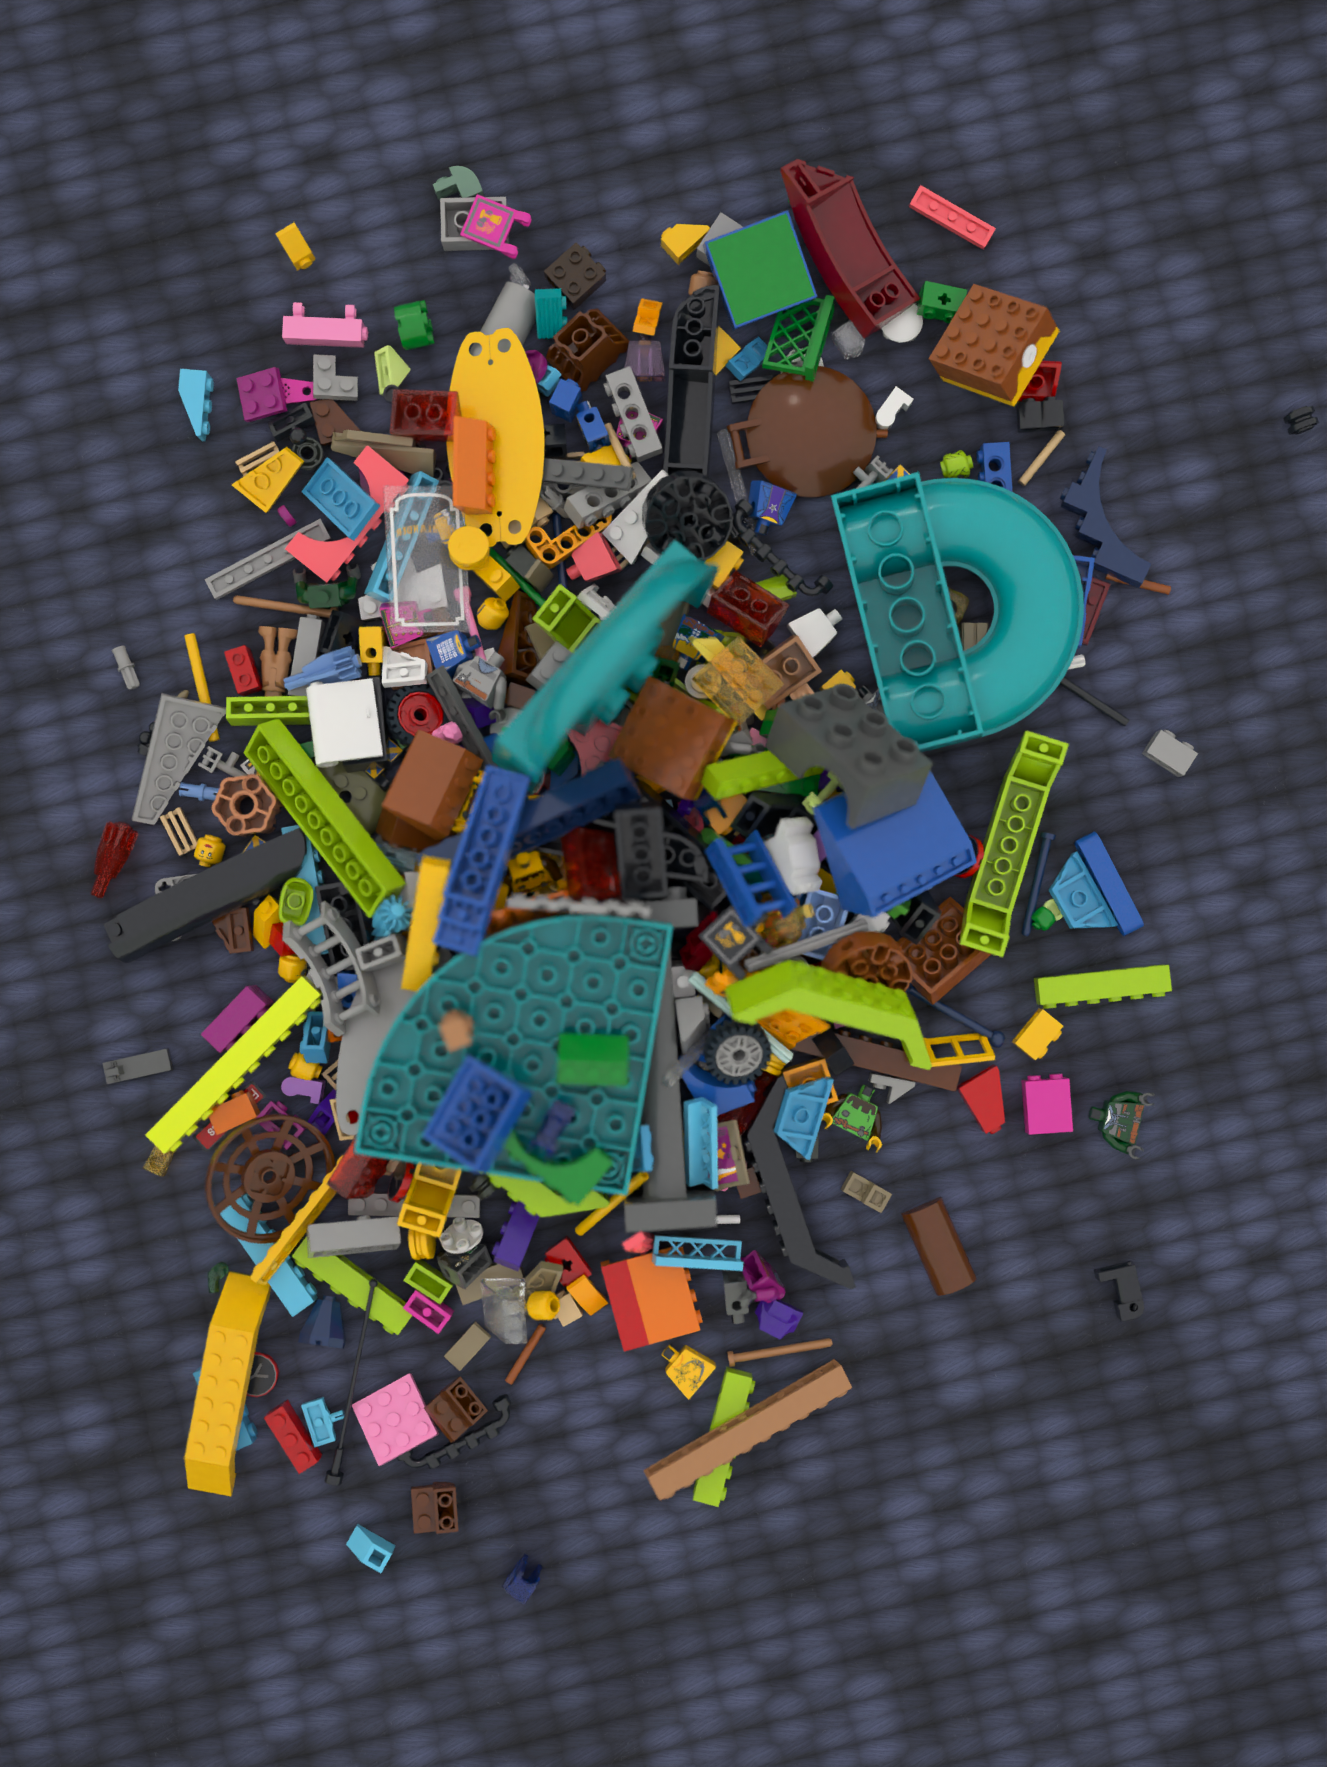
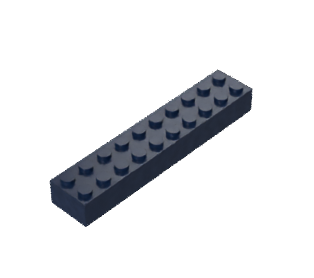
[416,758,642,869]

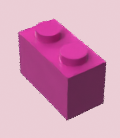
[403,1289,454,1334]

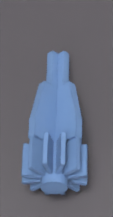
[283,646,362,691]

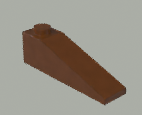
[498,590,540,685]

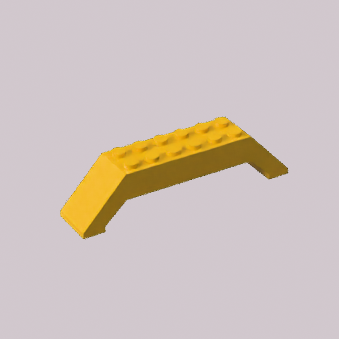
[397,1163,463,1238]
[185,1271,271,1496]

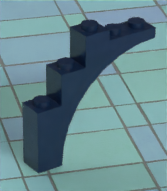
[1060,446,1151,588]

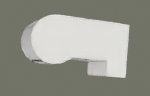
[875,387,914,429]

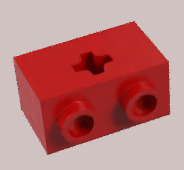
[224,645,263,696]
[544,1235,593,1287]

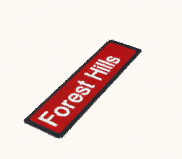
[193,1081,266,1152]

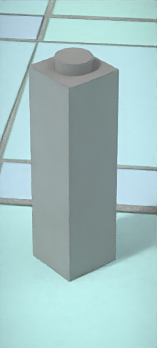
[288,614,326,696]

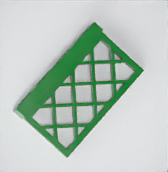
[762,295,835,382]

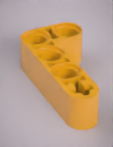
[525,515,612,569]

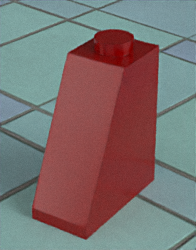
[957,1064,1005,1134]

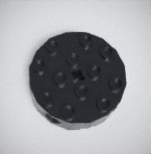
[642,471,732,561]

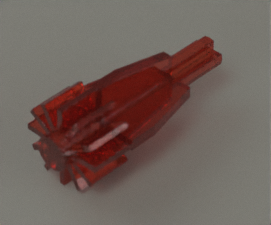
[91,821,139,898]
[717,1071,775,1137]

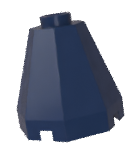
[298,1295,346,1348]

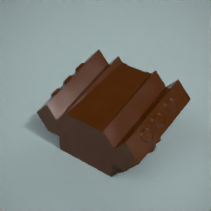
[546,308,630,392]

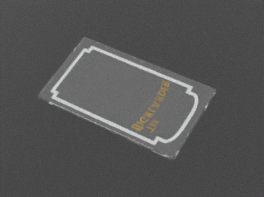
[383,485,470,634]

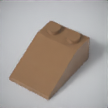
[743,634,822,709]

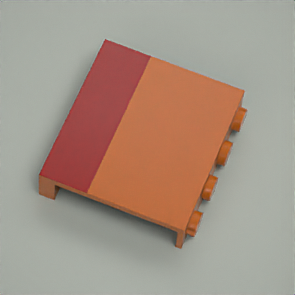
[601,1242,703,1352]

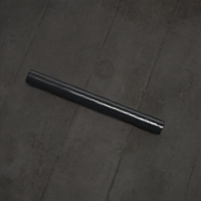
[1059,677,1130,727]

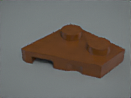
[310,399,360,447]

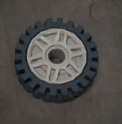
[703,1018,771,1085]

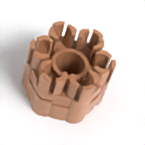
[212,774,284,837]

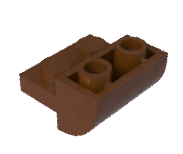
[424,1376,488,1443]
[411,1482,458,1534]

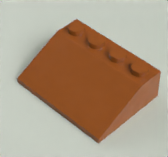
[381,730,483,840]
[897,896,991,1005]

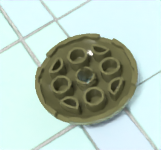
[317,761,388,836]

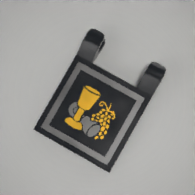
[699,905,773,980]

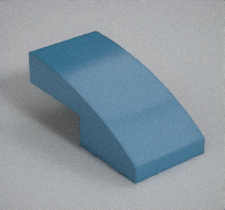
[725,336,768,381]

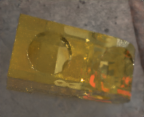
[143,1145,176,1177]

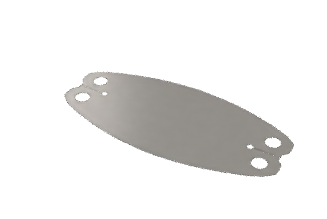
[336,925,450,1136]

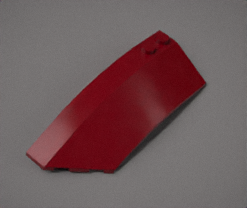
[780,159,920,339]

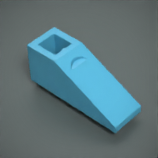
[178,369,214,441]

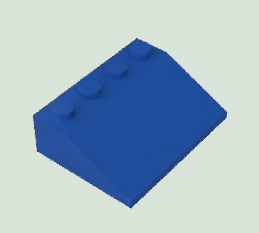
[423,1055,533,1173]

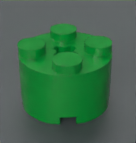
[394,300,435,350]

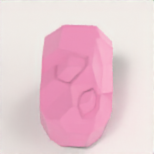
[432,721,463,745]

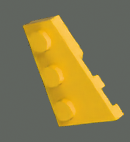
[232,447,304,513]

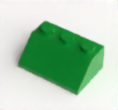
[557,1033,629,1086]

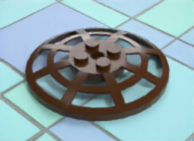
[205,1114,336,1244]

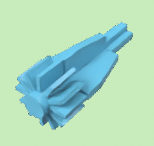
[371,896,413,941]

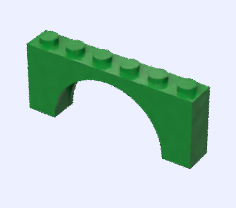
[503,1073,613,1206]

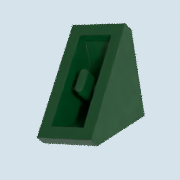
[653,657,680,687]

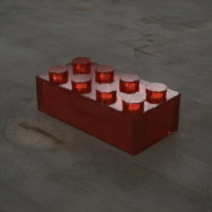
[327,1134,392,1199]

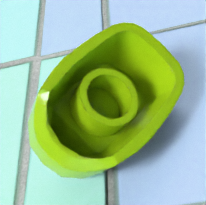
[279,877,313,926]

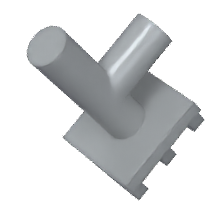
[853,455,893,489]
[198,746,247,777]

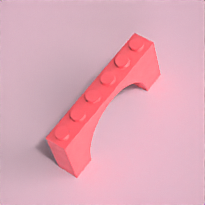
[285,445,410,583]

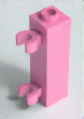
[282,302,368,348]

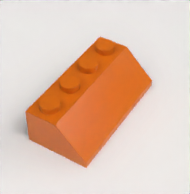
[453,416,496,515]

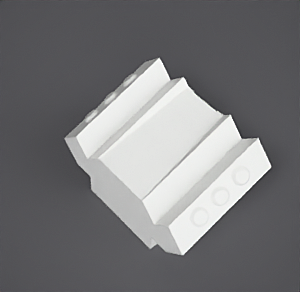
[764,817,822,895]

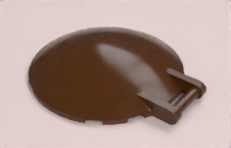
[727,366,877,498]

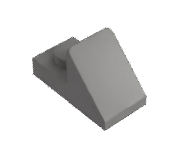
[868,1072,915,1104]

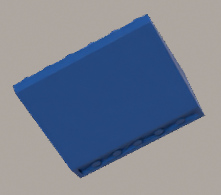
[812,771,977,918]

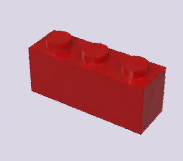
[264,1399,322,1474]

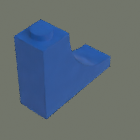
[678,1054,757,1115]

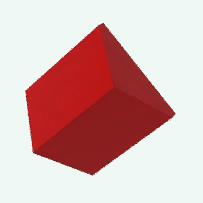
[1018,361,1062,401]

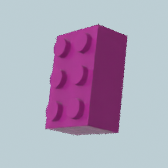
[201,985,275,1053]

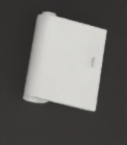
[306,679,383,768]

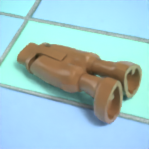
[258,626,298,697]

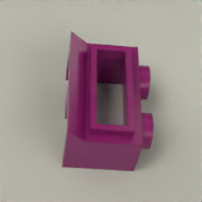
[256,1100,306,1150]

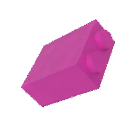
[1021,1074,1073,1135]

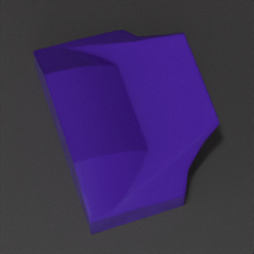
[754,1300,804,1340]

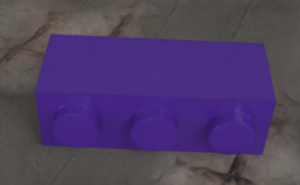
[492,1200,540,1271]

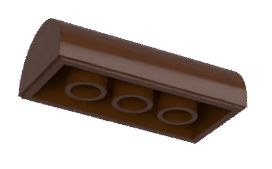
[901,1196,977,1296]

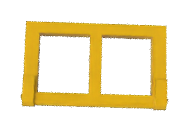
[923,1033,995,1067]

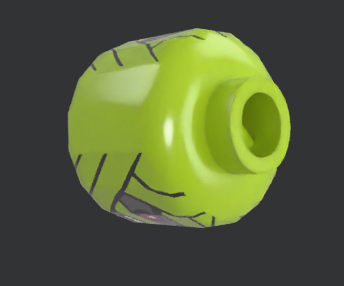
[940,450,974,479]

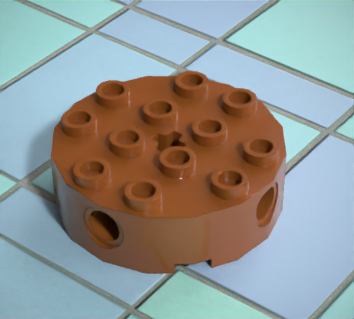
[821,931,913,994]

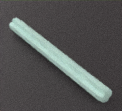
[688,972,793,1064]

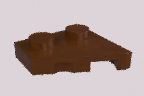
[212,908,254,954]

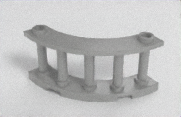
[282,901,381,1037]

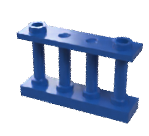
[705,830,797,928]

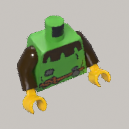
[822,1084,882,1152]

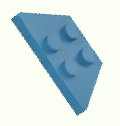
[1049,851,1118,929]
[774,1076,834,1160]

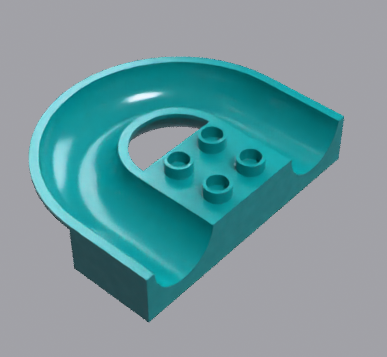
[831,472,1084,752]
[492,540,719,795]

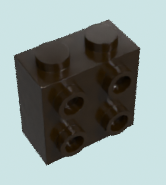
[544,242,606,310]

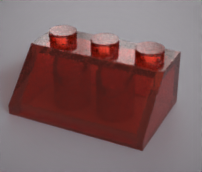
[390,389,462,442]
[707,571,790,647]
[561,827,622,902]

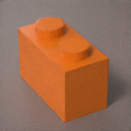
[209,1090,260,1135]

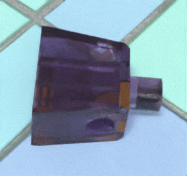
[624,333,665,382]

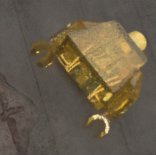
[757,890,814,948]

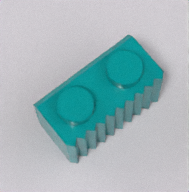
[535,289,568,339]

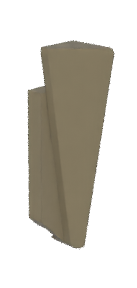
[331,430,437,478]

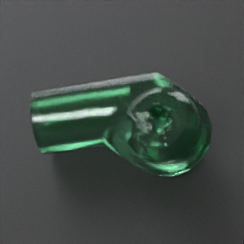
[207,1262,229,1293]

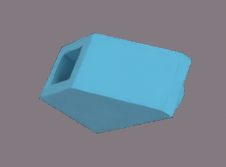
[346,1524,396,1573]

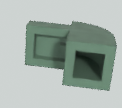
[433,166,484,200]

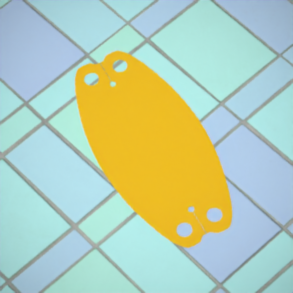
[446,328,544,547]

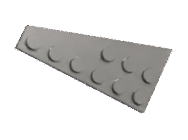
[132,693,226,825]

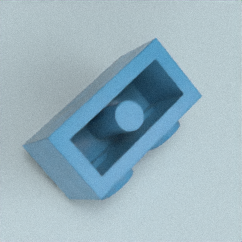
[300,1011,331,1063]

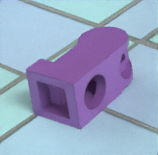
[281,1076,326,1104]

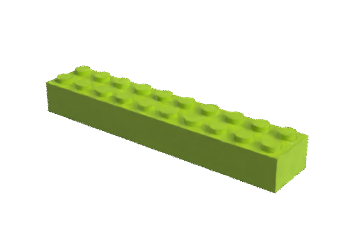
[244,719,407,918]

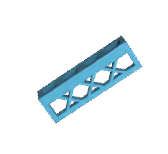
[683,1097,718,1190]
[652,1235,744,1271]

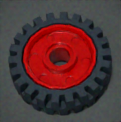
[385,684,450,748]

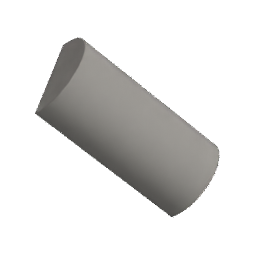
[469,282,536,365]

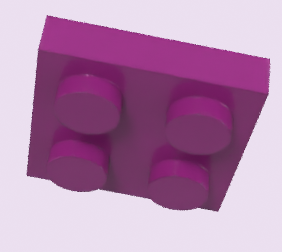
[237,367,287,422]

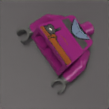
[725,1250,785,1308]

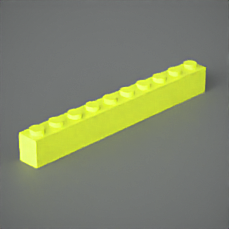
[146,976,323,1154]

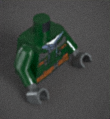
[293,564,361,608]
[1088,1091,1155,1160]

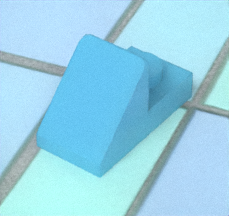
[536,365,562,397]

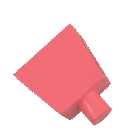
[566,532,622,582]

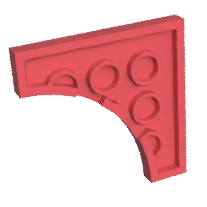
[566,720,622,776]

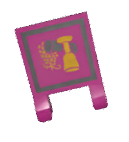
[460,194,531,259]

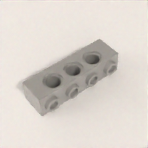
[603,366,662,463]
[564,462,652,529]

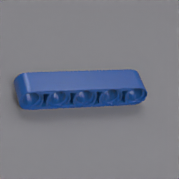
[1074,831,1144,936]

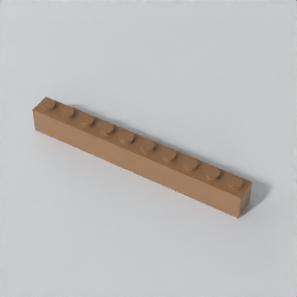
[643,1359,852,1500]

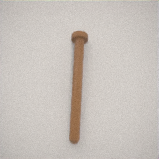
[233,595,338,618]
[727,1338,832,1367]

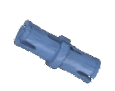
[179,782,220,801]

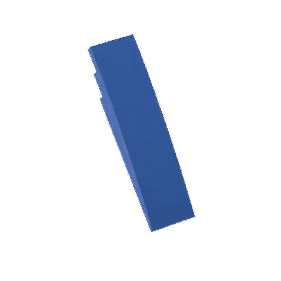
[432,765,531,957]

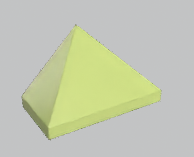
[374,345,411,395]

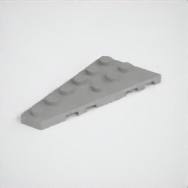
[506,894,650,917]

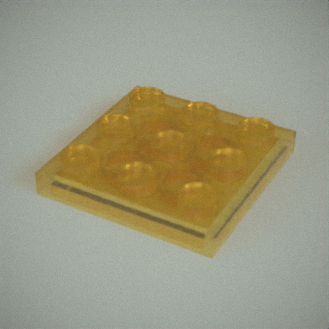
[692,636,784,727]

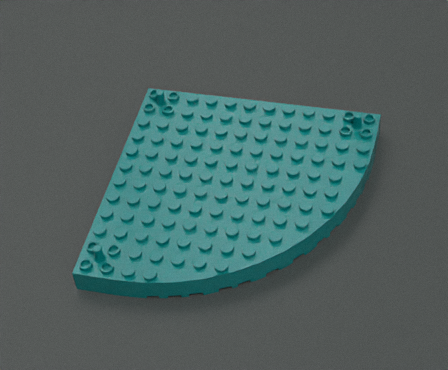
[354,913,673,1195]

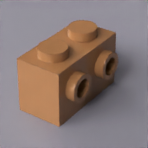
[439,1009,474,1051]

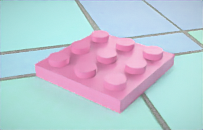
[352,1373,439,1466]

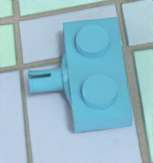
[301,1397,345,1447]

